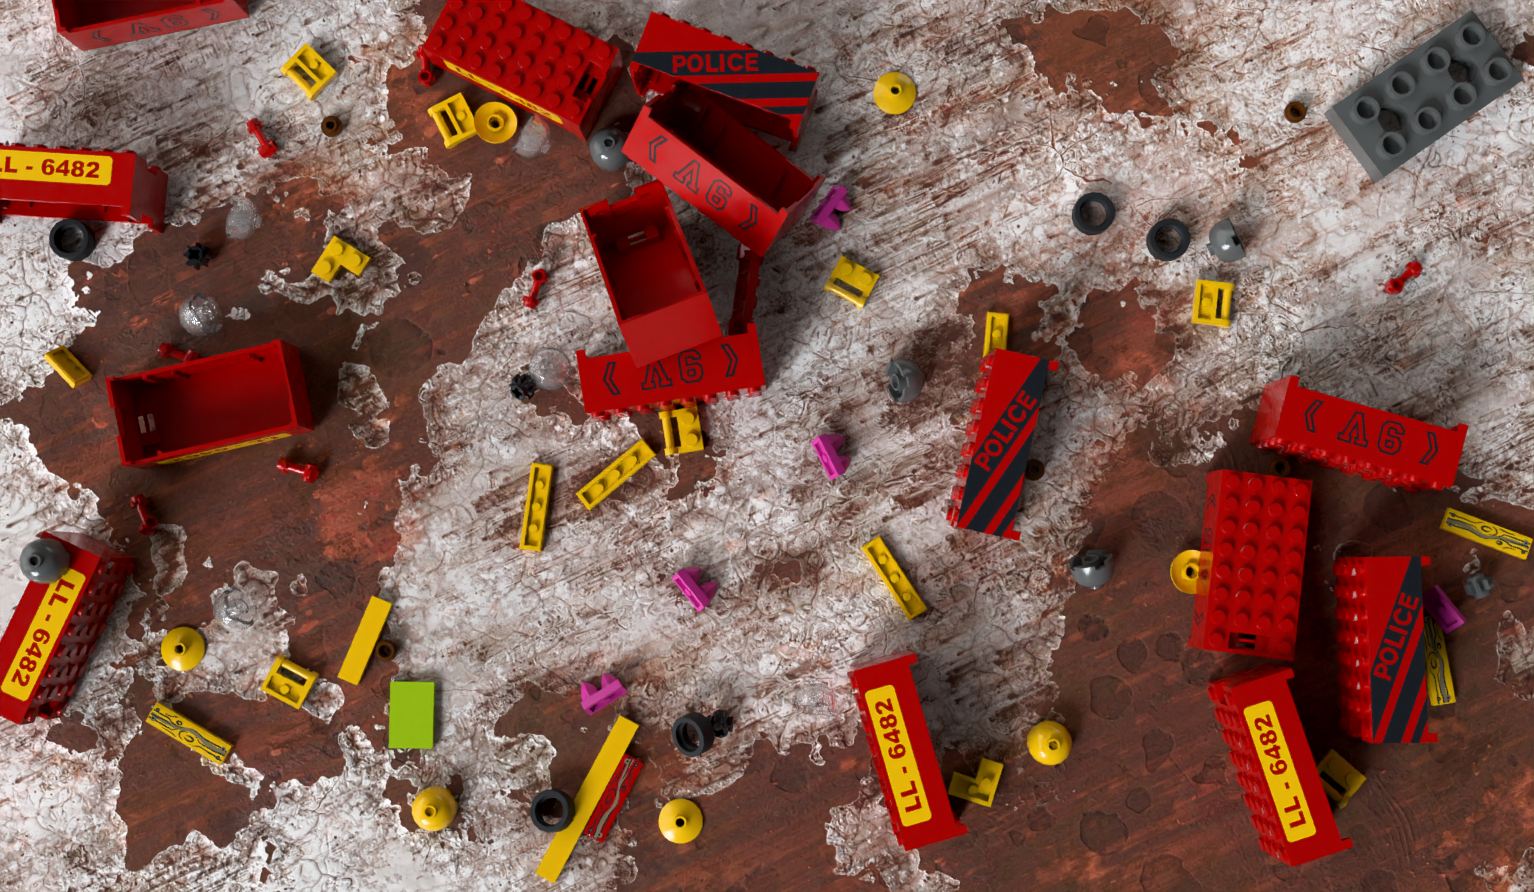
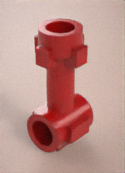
[416,46,436,88]
[246,118,279,159]
[1385,261,1423,295]
[523,268,549,310]
[158,342,201,363]
[277,457,320,483]
[130,494,158,535]

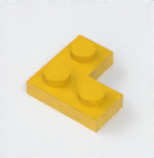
[311,236,372,284]
[947,757,1003,808]

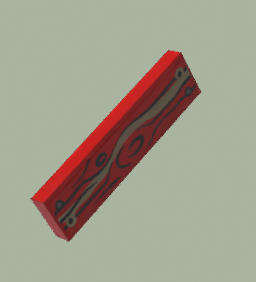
[583,753,644,843]

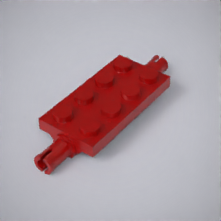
[725,242,764,336]

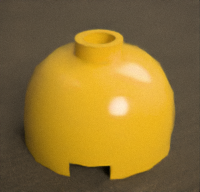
[1027,720,1072,766]
[412,786,458,831]

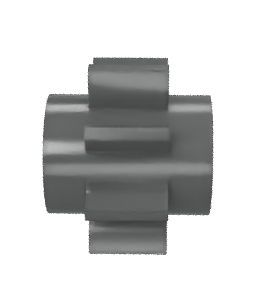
[1463,573,1495,599]

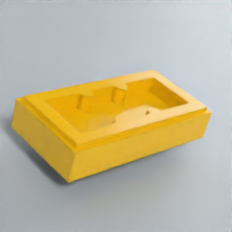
[44,345,92,388]

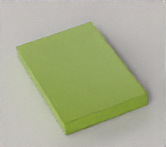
[389,681,436,749]

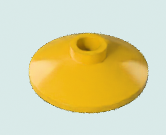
[873,72,916,115]
[474,102,517,143]
[1170,550,1200,594]
[161,627,205,671]
[659,798,703,844]

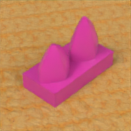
[809,185,851,230]
[811,433,851,480]
[672,567,718,612]
[1422,585,1466,634]
[580,673,628,715]

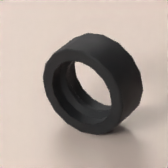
[1072,192,1115,235]
[49,218,96,262]
[1146,218,1190,261]
[672,712,715,757]
[530,789,575,833]

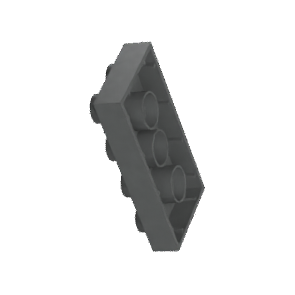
[1324,10,1524,183]

